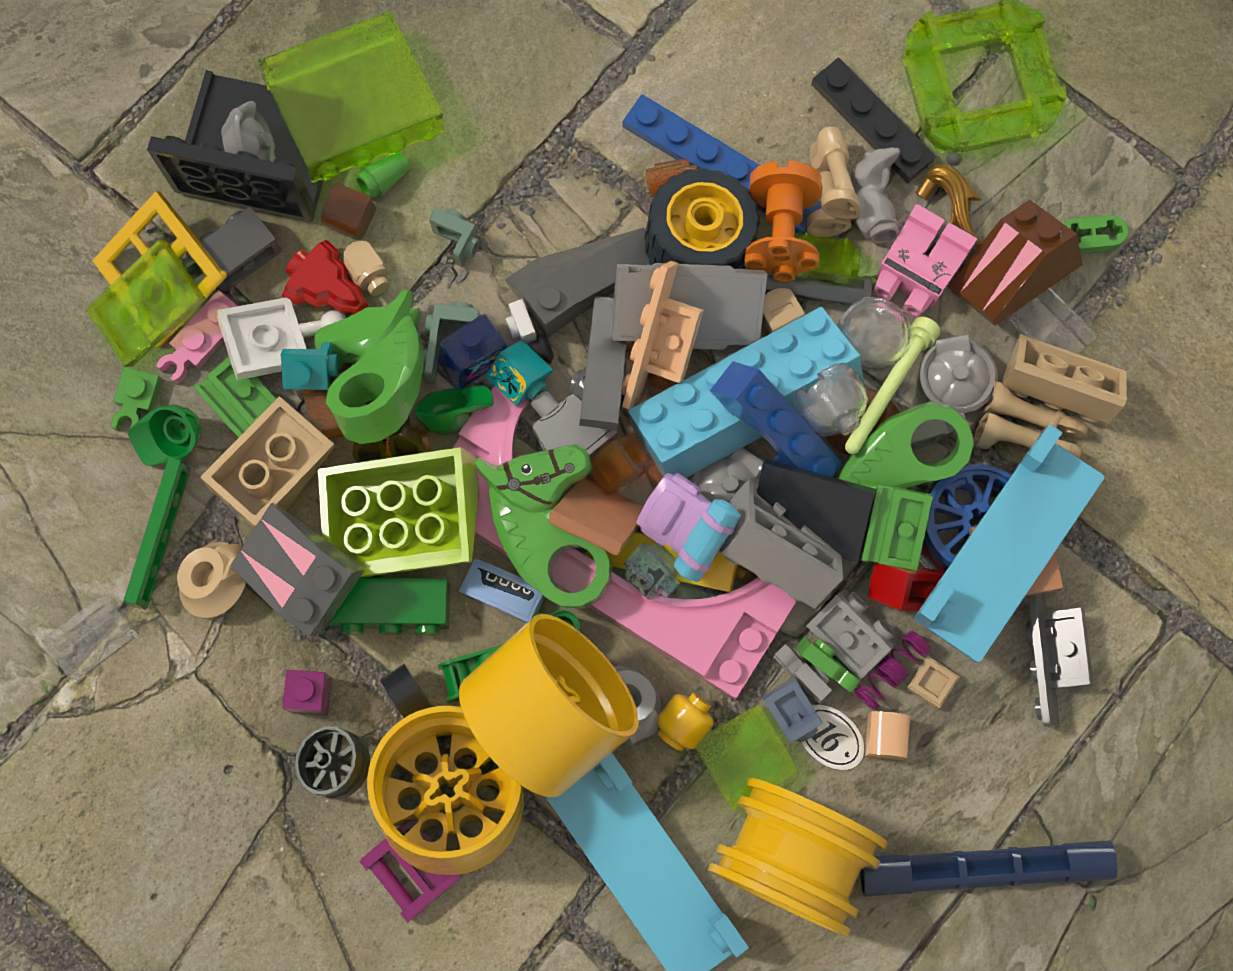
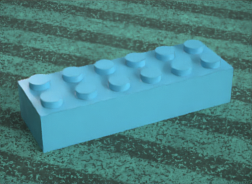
[627,306,864,478]

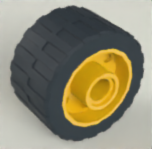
[644,168,760,269]

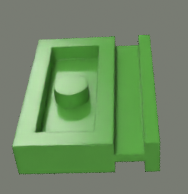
[194,357,276,438]
[861,484,933,571]

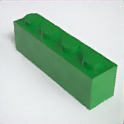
[318,577,450,635]

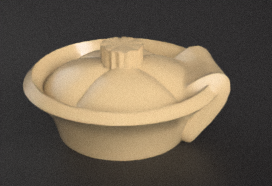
[177,542,246,618]

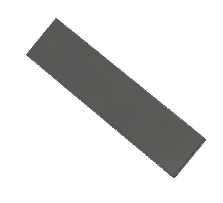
[579,296,627,431]

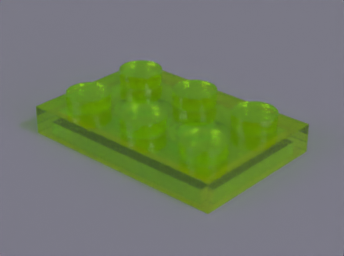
[86,240,206,367]

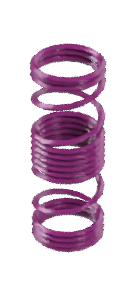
[854,631,931,710]

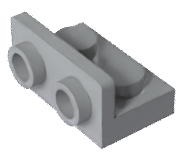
[806,589,899,680]

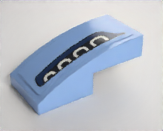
[459,558,545,623]

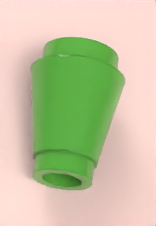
[355,152,411,199]

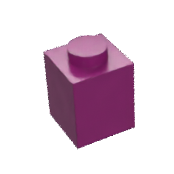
[282,670,332,715]

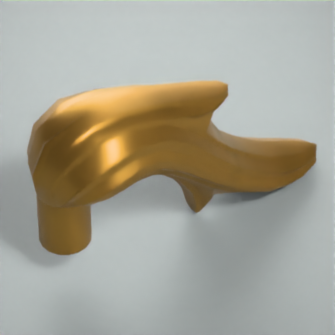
[915,164,981,248]

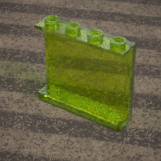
[258,10,444,183]

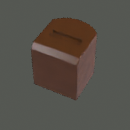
[321,184,376,239]

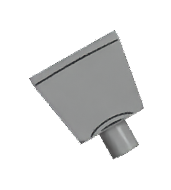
[530,390,618,462]

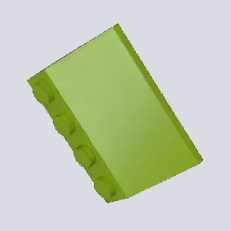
[318,447,479,577]

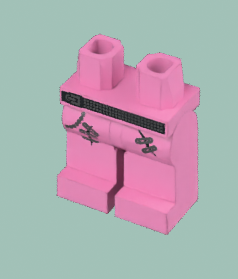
[873,204,977,318]

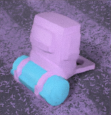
[636,472,741,582]

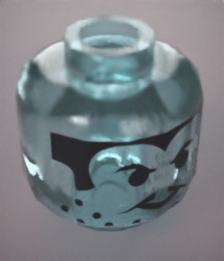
[624,542,681,600]

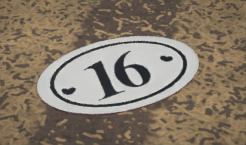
[802,705,864,770]

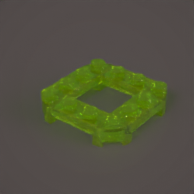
[902,0,1066,153]

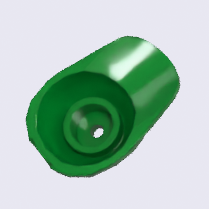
[414,385,494,435]
[128,404,202,466]

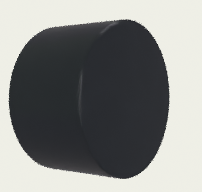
[380,663,431,718]

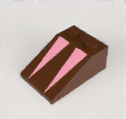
[949,200,1083,326]

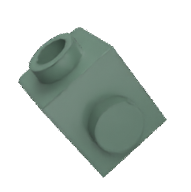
[429,207,480,267]

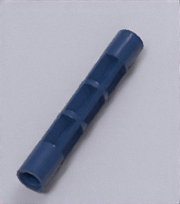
[860,840,1117,897]

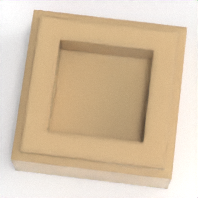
[906,656,960,709]

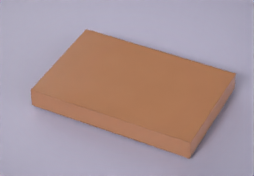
[548,478,644,555]

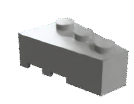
[721,479,843,609]

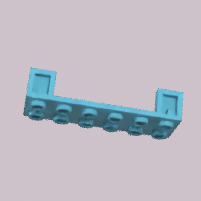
[913,424,1104,663]
[546,753,749,971]

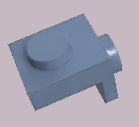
[762,677,823,743]

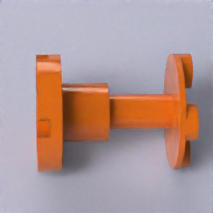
[744,161,823,282]

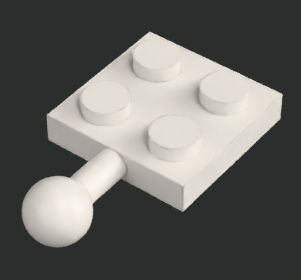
[217,298,347,380]

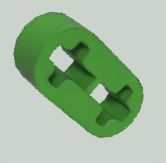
[1063,215,1128,254]

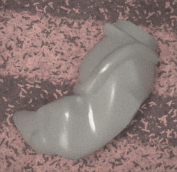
[850,147,902,243]

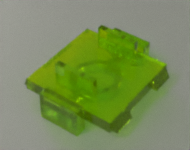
[795,232,861,285]

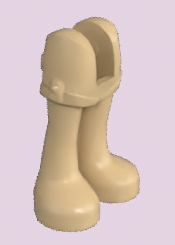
[806,127,861,237]
[973,381,1088,458]

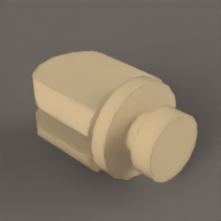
[344,241,390,296]

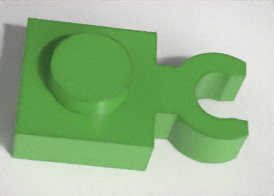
[111,367,163,432]
[796,636,860,693]

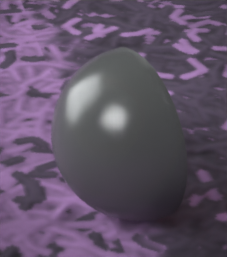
[946,152,961,166]

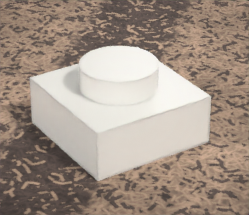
[505,299,536,344]

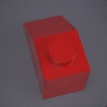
[867,562,945,611]

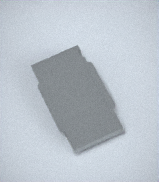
[611,263,767,350]

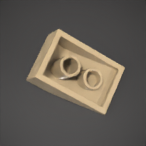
[200,396,335,529]

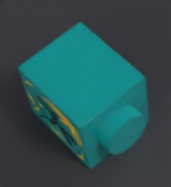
[485,340,553,406]

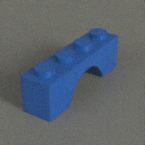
[710,361,843,477]

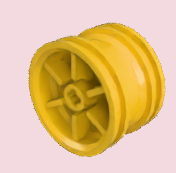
[707,778,888,937]

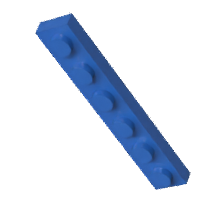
[622,94,821,236]

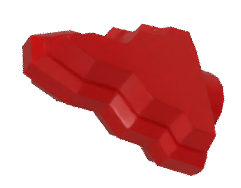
[282,240,368,315]

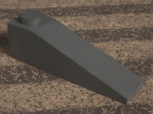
[505,227,650,338]

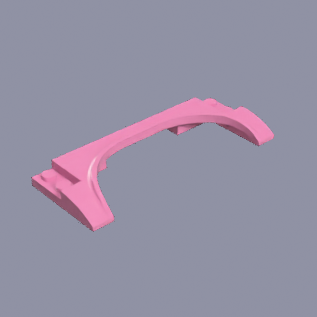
[452,386,797,700]

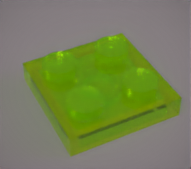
[695,704,799,811]

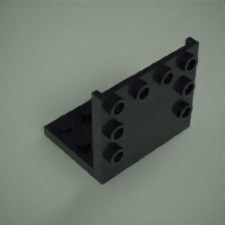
[147,70,345,222]

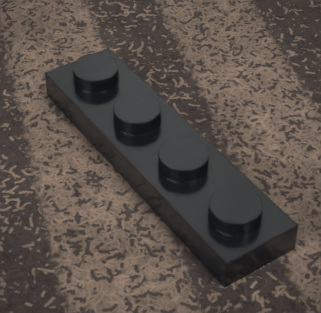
[811,57,936,184]

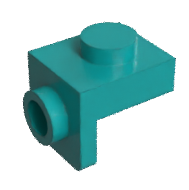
[280,342,339,390]

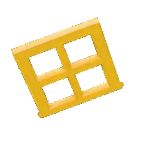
[92,191,227,347]

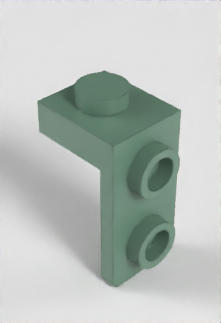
[423,301,481,384]

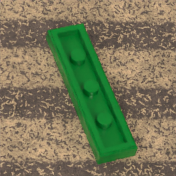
[123,457,191,610]

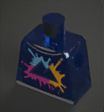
[438,314,510,388]

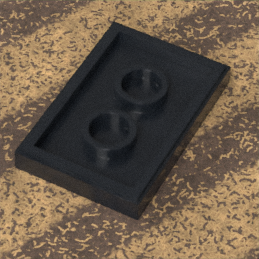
[757,459,877,563]

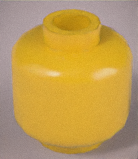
[657,693,714,752]

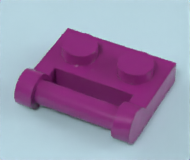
[359,819,462,923]

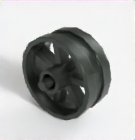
[295,726,370,800]

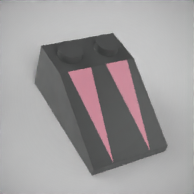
[230,503,365,637]

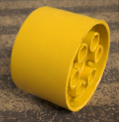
[459,614,639,797]
[367,706,524,876]

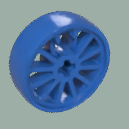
[923,465,1012,570]

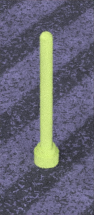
[845,317,941,454]

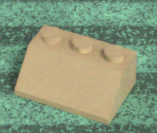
[1003,334,1127,424]

